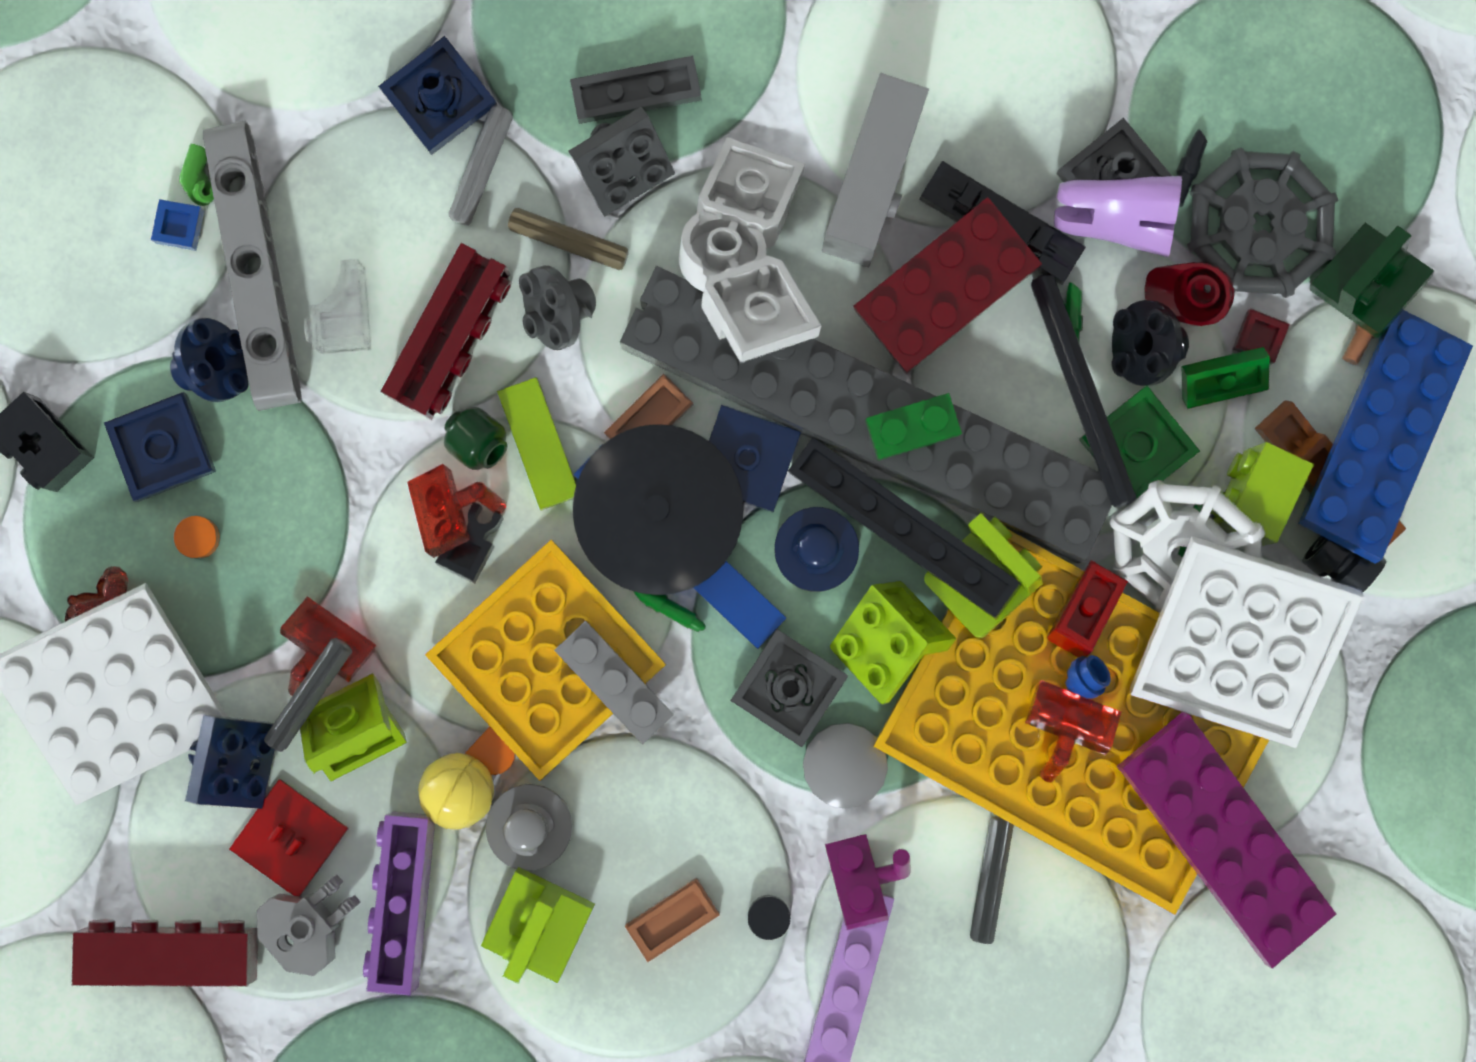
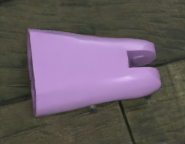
[1054,176,1182,257]

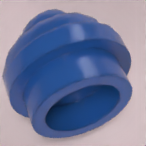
[1065,655,1111,699]

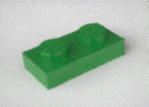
[1181,347,1270,409]
[865,393,962,461]

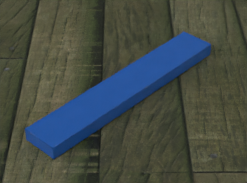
[573,444,786,649]

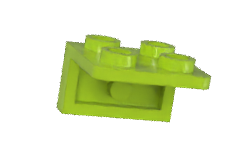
[924,513,1043,638]

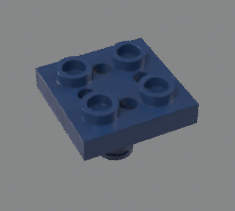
[378,36,497,155]
[185,714,275,809]

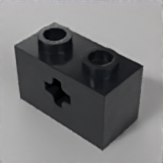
[0,392,94,492]

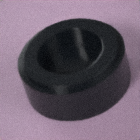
[748,895,790,940]

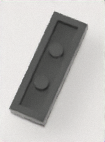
[570,56,702,124]

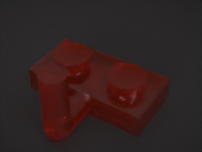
[407,464,506,558]
[280,596,376,696]
[1025,680,1121,782]

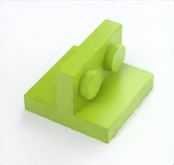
[300,673,407,781]
[481,867,595,983]

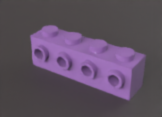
[363,811,435,995]

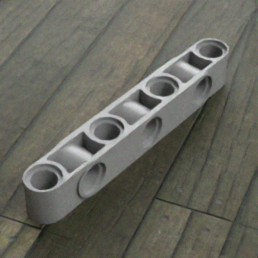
[203,121,302,411]

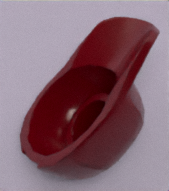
[1145,262,1235,326]

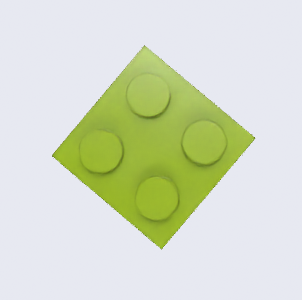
[1210,442,1314,546]

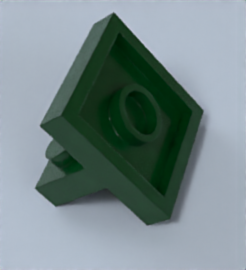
[1310,222,1434,339]

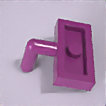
[825,834,911,930]

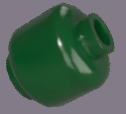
[444,407,508,470]

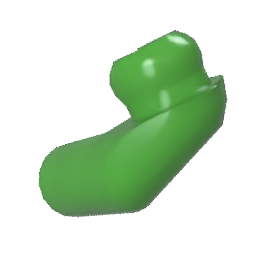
[179,144,214,206]

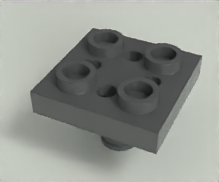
[568,107,676,217]
[1056,118,1172,182]
[730,629,848,747]

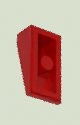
[1046,560,1128,657]

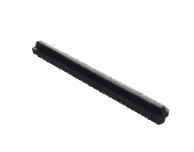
[1031,274,1136,507]

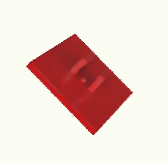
[229,779,349,897]

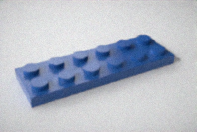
[1298,310,1473,564]

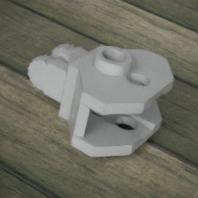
[257,875,361,976]

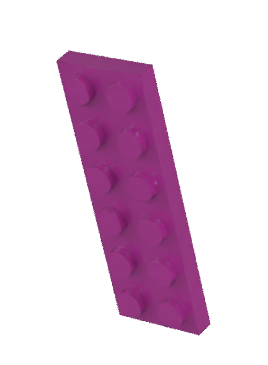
[1117,712,1336,969]

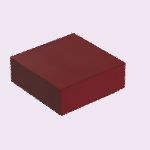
[1232,309,1290,365]

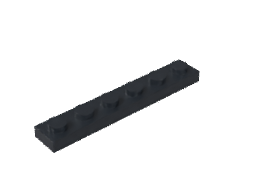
[788,437,1022,620]

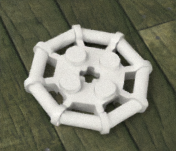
[1109,480,1265,613]

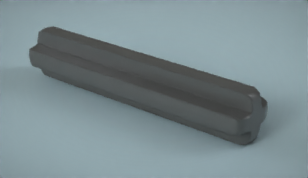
[264,638,352,752]
[970,816,1014,944]

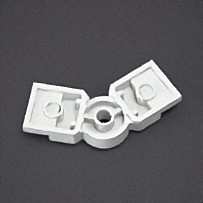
[679,137,821,363]

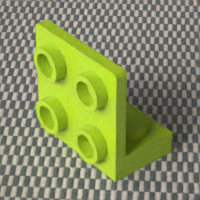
[830,581,957,704]

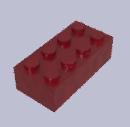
[853,197,1042,374]

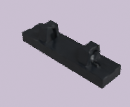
[919,161,1086,285]

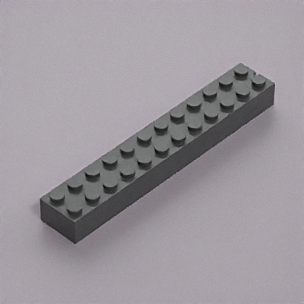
[620,266,1112,563]

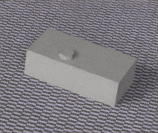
[822,72,929,267]

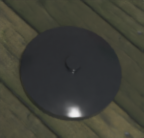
[573,424,743,595]

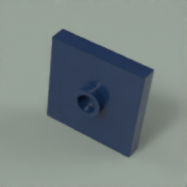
[104,392,216,502]
[709,405,801,512]

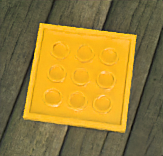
[425,540,667,781]

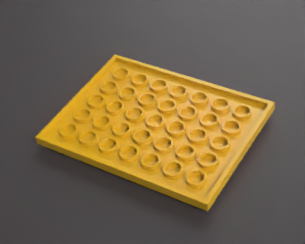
[873,529,1269,915]

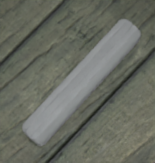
[449,105,513,225]

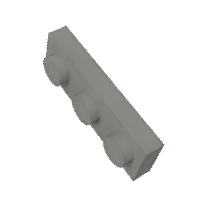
[554,621,674,745]

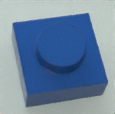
[151,199,205,251]

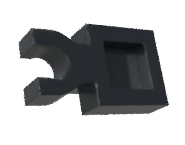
[435,501,504,584]

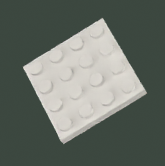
[1130,536,1364,748]
[0,583,228,805]

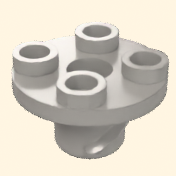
[486,784,572,871]

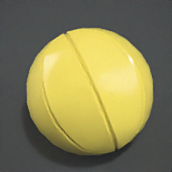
[418,753,494,830]

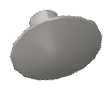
[803,723,888,808]

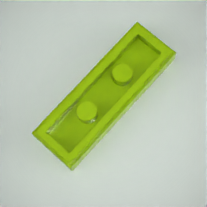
[497,377,576,511]

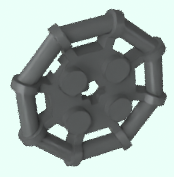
[1187,148,1339,298]

